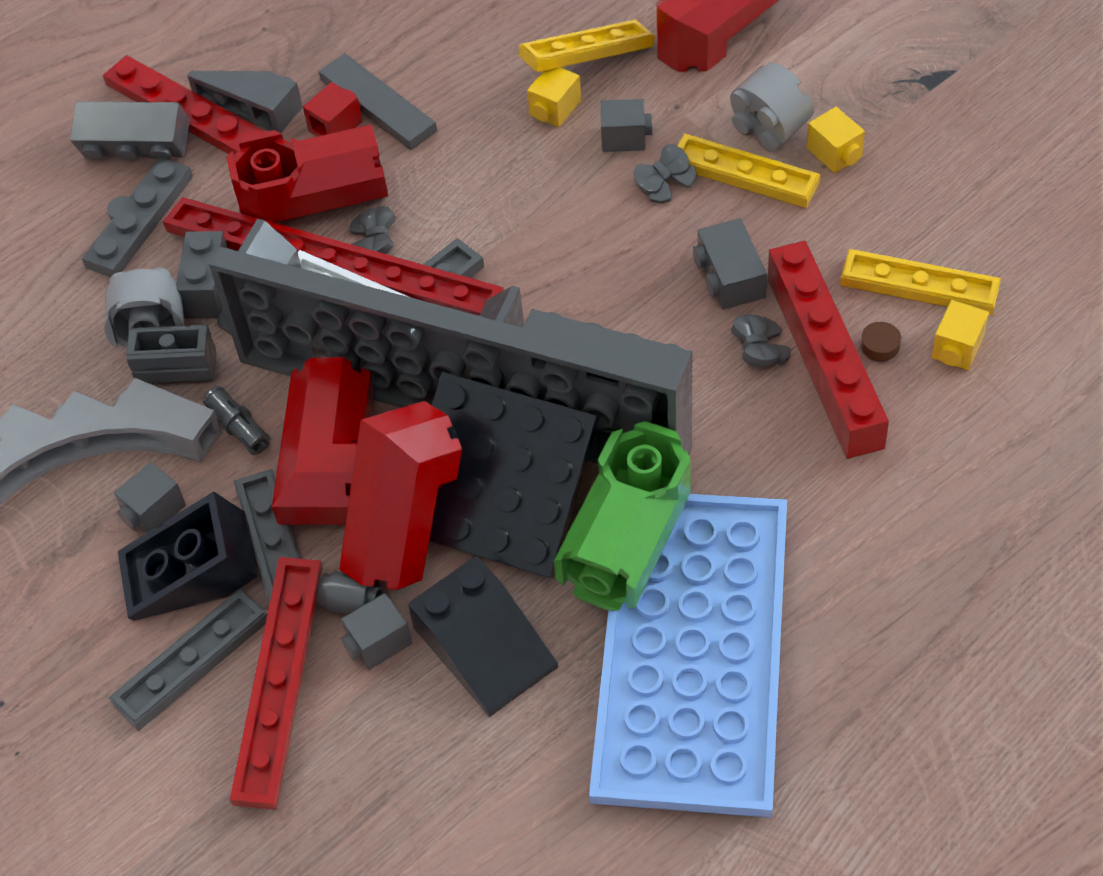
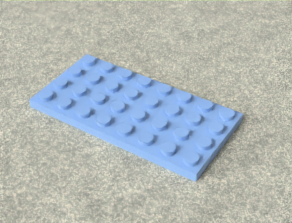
[589,494,787,818]

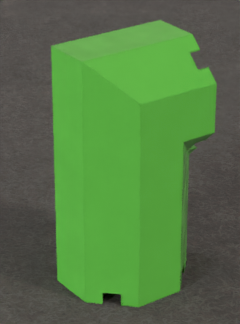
[554,421,691,612]

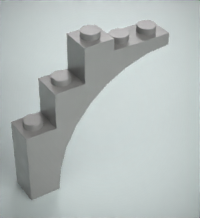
[0,378,222,504]

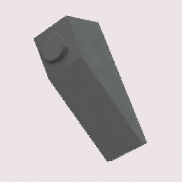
[187,71,303,133]

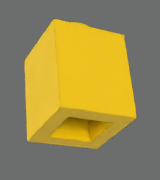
[527,67,581,127]
[806,106,865,173]
[931,300,989,370]

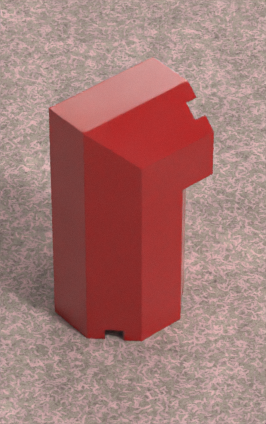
[656,0,779,72]
[226,124,388,223]
[272,357,375,525]
[339,401,462,590]

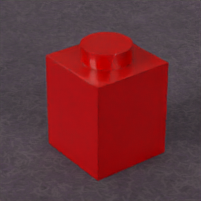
[303,82,362,136]

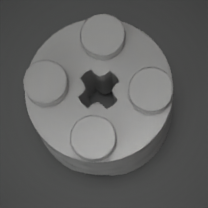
[730,63,814,152]
[105,267,183,348]

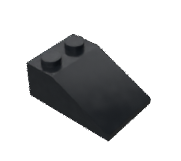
[118,491,258,621]
[408,555,558,717]

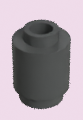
[317,570,384,615]

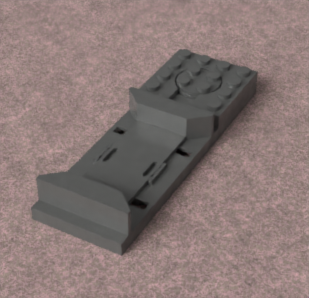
[209,219,692,464]

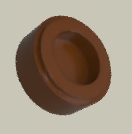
[861,322,901,361]

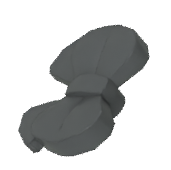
[633,144,696,204]
[349,206,396,254]
[731,315,790,367]

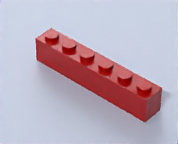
[767,240,889,459]

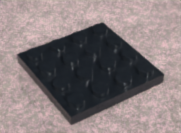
[429,372,600,578]

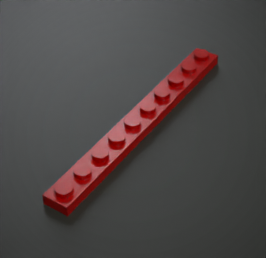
[163,197,504,316]

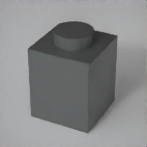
[600,99,652,152]
[114,461,186,533]
[341,593,412,670]

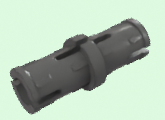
[203,386,271,455]

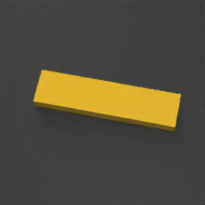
[518,20,655,72]
[678,133,820,208]
[840,249,1001,316]

